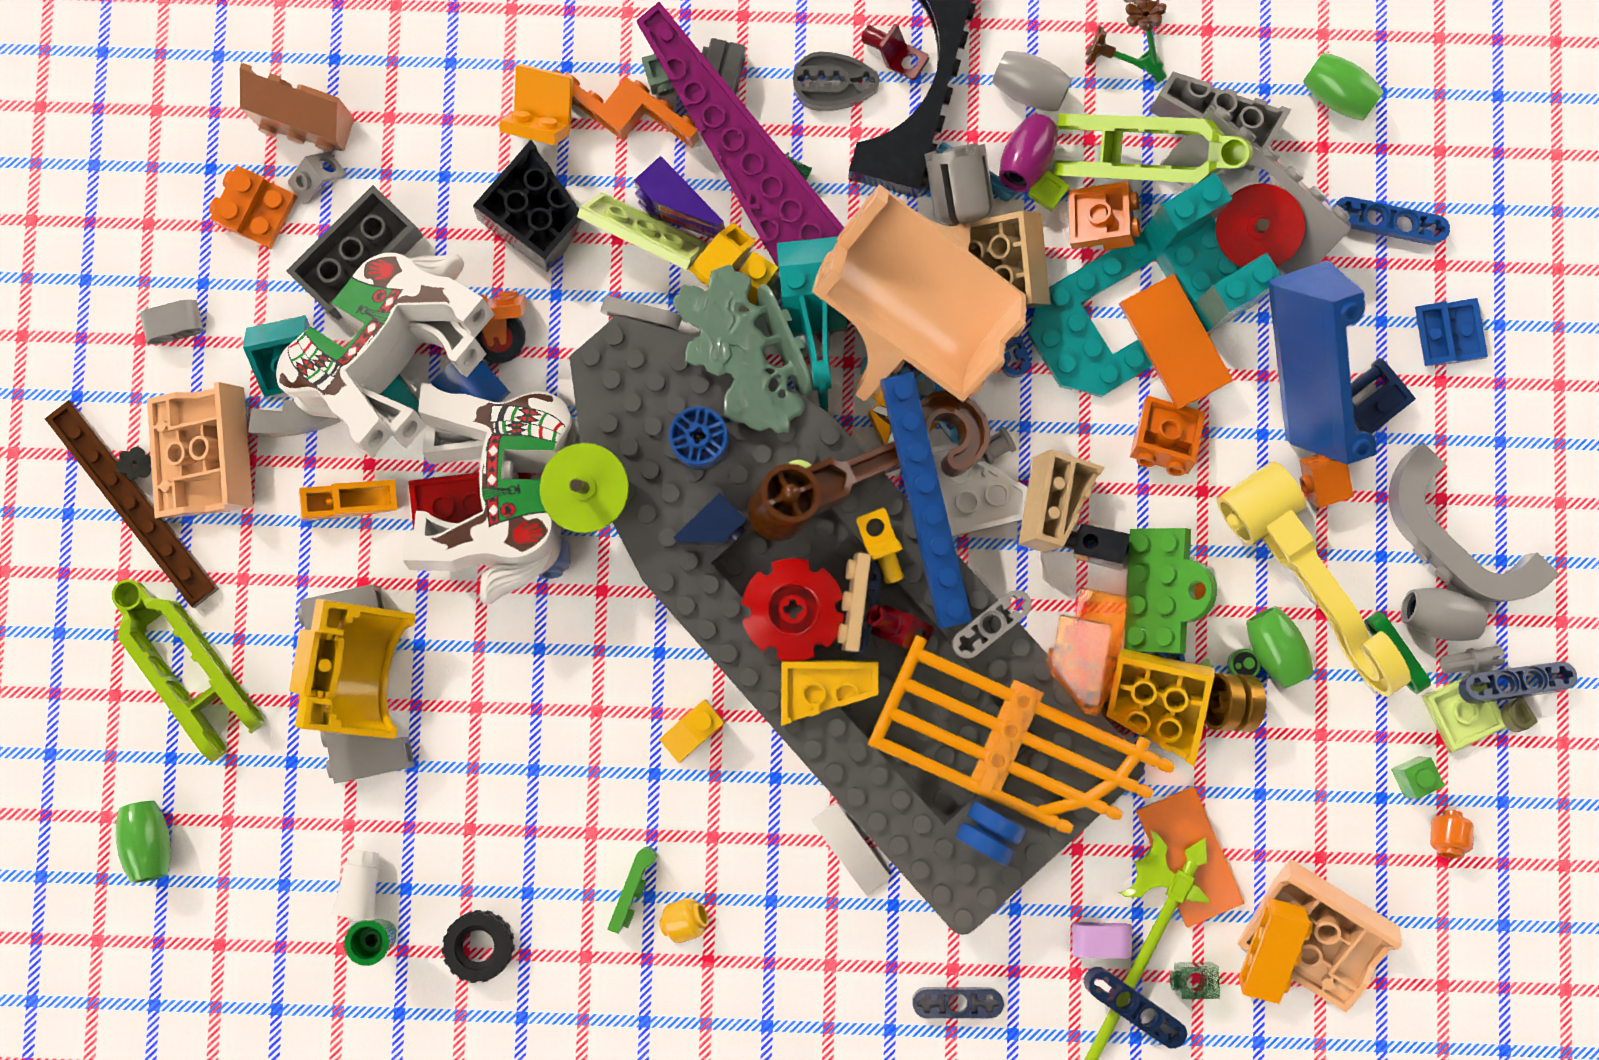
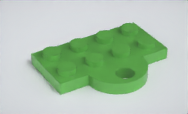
[1124,528,1217,654]

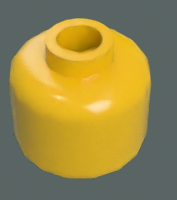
[659,898,708,944]

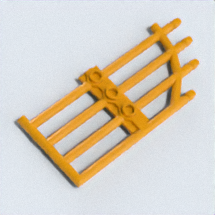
[867,635,1175,834]

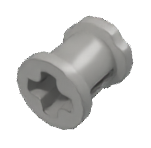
[983,427,1017,465]

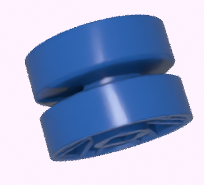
[669,406,729,470]
[955,801,1027,867]

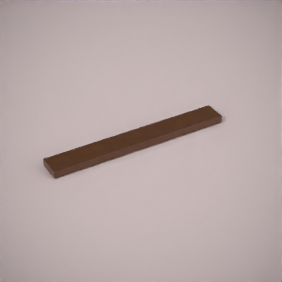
[44,400,219,608]

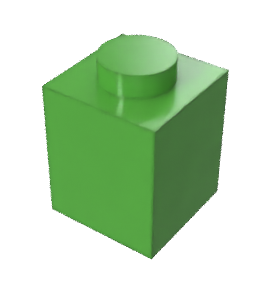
[1391,756,1445,799]

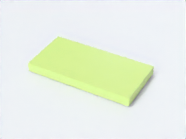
[577,192,709,270]

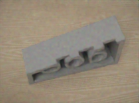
[1149,71,1292,171]

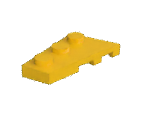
[781,660,878,726]

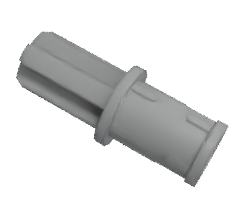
[1439,646,1505,674]

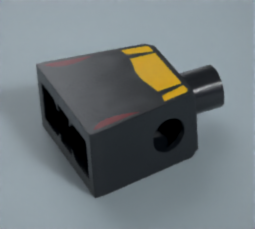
[1063,524,1130,571]

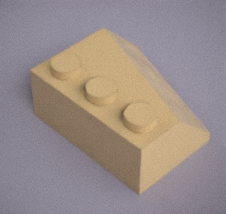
[952,210,1051,309]

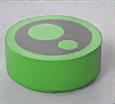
[1227,649,1261,676]

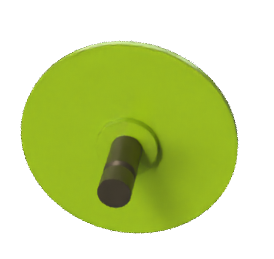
[540,443,629,533]

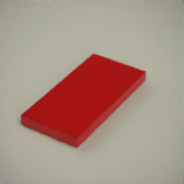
[408,472,533,530]

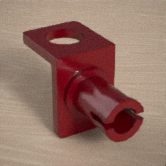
[861,24,930,80]
[866,605,934,650]

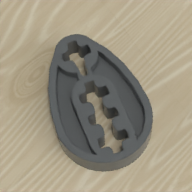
[793,51,880,111]

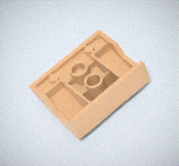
[147,382,253,519]
[1237,859,1402,1013]

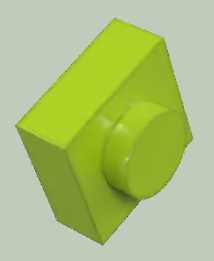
[1027,169,1070,212]

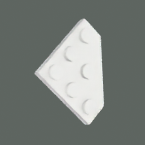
[931,442,1028,537]

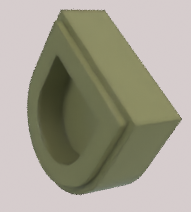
[1501,697,1538,732]

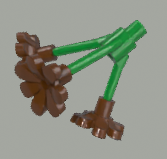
[1085,0,1167,83]

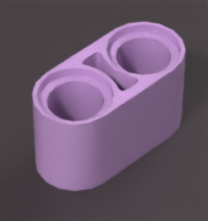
[1072,922,1132,959]

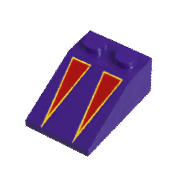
[633,155,725,239]

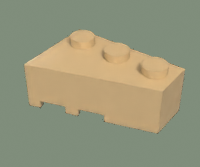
[1018,449,1105,553]

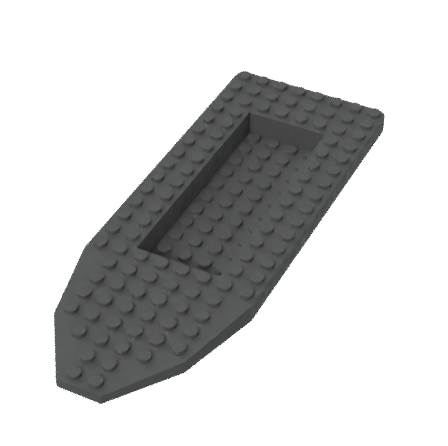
[569,315,1144,935]

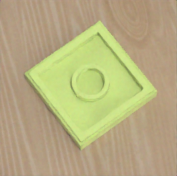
[1421,670,1507,753]

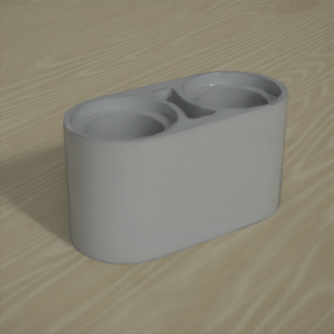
[139,299,204,345]

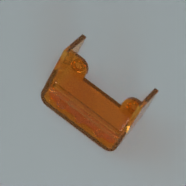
[1046,587,1130,716]

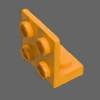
[499,64,573,145]

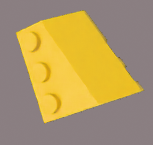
[1107,648,1215,767]

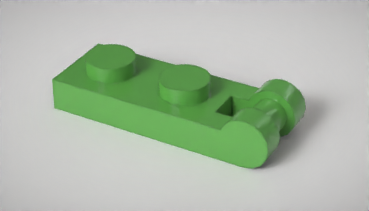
[607,846,657,934]

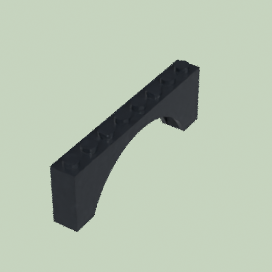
[848,0,977,198]

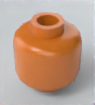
[1430,810,1474,859]

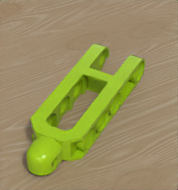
[1053,113,1253,183]
[111,579,265,762]

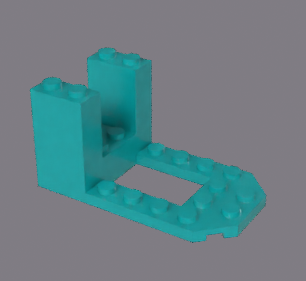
[1028,172,1281,397]

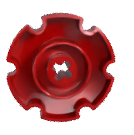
[742,558,844,661]

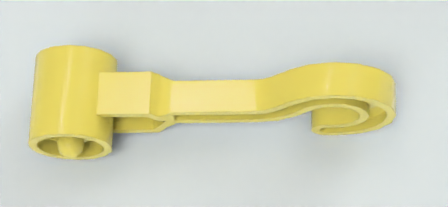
[1217,461,1411,697]

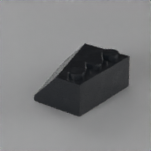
[473,140,582,273]

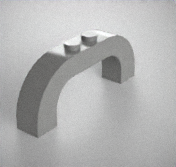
[1388,443,1560,602]

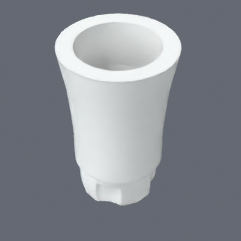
[330,849,379,920]

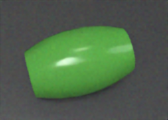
[1303,52,1384,121]
[1246,606,1314,688]
[115,800,171,883]

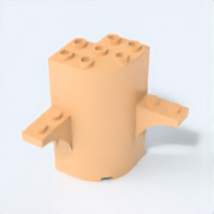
[812,184,1027,402]

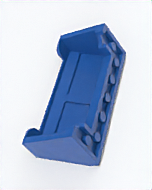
[1268,260,1377,465]

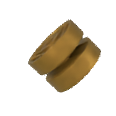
[1205,673,1266,732]

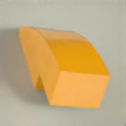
[298,480,398,521]

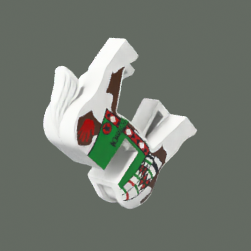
[276,253,495,458]
[402,383,577,605]

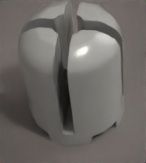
[924,143,995,226]

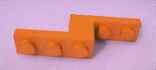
[554,69,699,148]

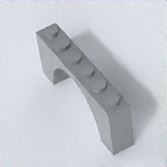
[1160,105,1351,274]
[297,584,415,784]

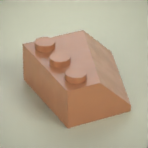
[239,62,355,152]

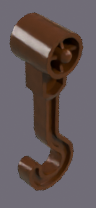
[747,390,990,541]

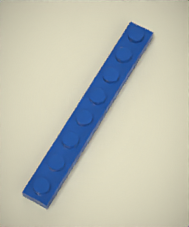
[880,372,972,629]

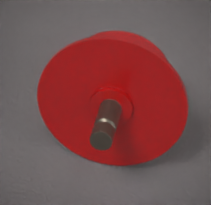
[1216,183,1305,268]

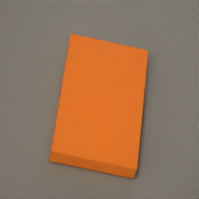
[1119,274,1233,411]
[1135,786,1245,928]

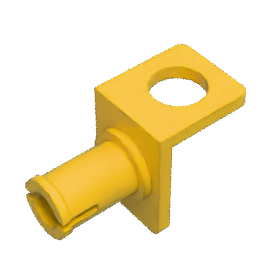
[856,508,904,584]

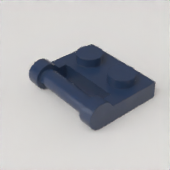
[1351,358,1416,434]

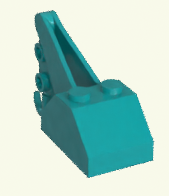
[777,237,847,412]

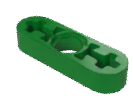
[1364,611,1431,694]

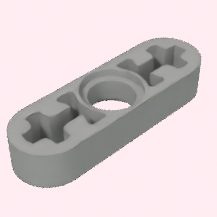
[600,296,682,331]
[951,590,1032,659]

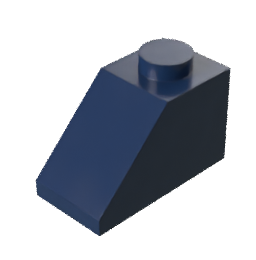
[673,493,747,545]

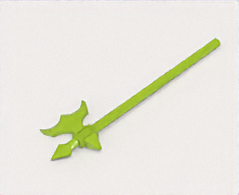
[1084,830,1210,1060]

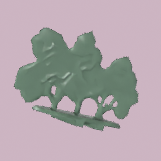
[673,265,812,433]

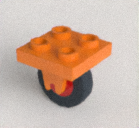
[460,290,527,364]

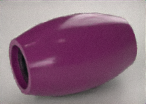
[999,114,1058,192]

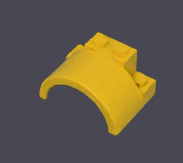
[289,599,416,739]

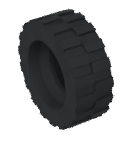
[441,910,515,983]

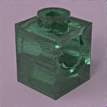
[1170,962,1220,1000]

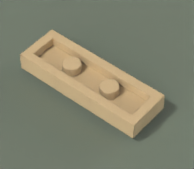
[838,553,871,652]

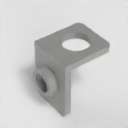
[288,152,346,205]

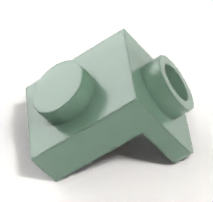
[641,54,675,96]

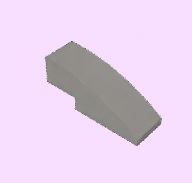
[248,399,341,437]

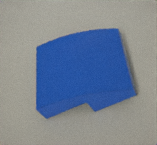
[1415,297,1488,367]
[431,360,511,403]

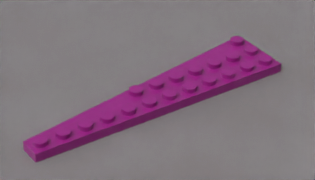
[636,1,850,344]

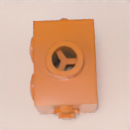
[1299,454,1354,508]

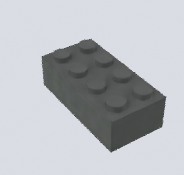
[286,185,424,321]

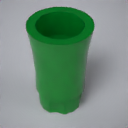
[344,919,397,966]

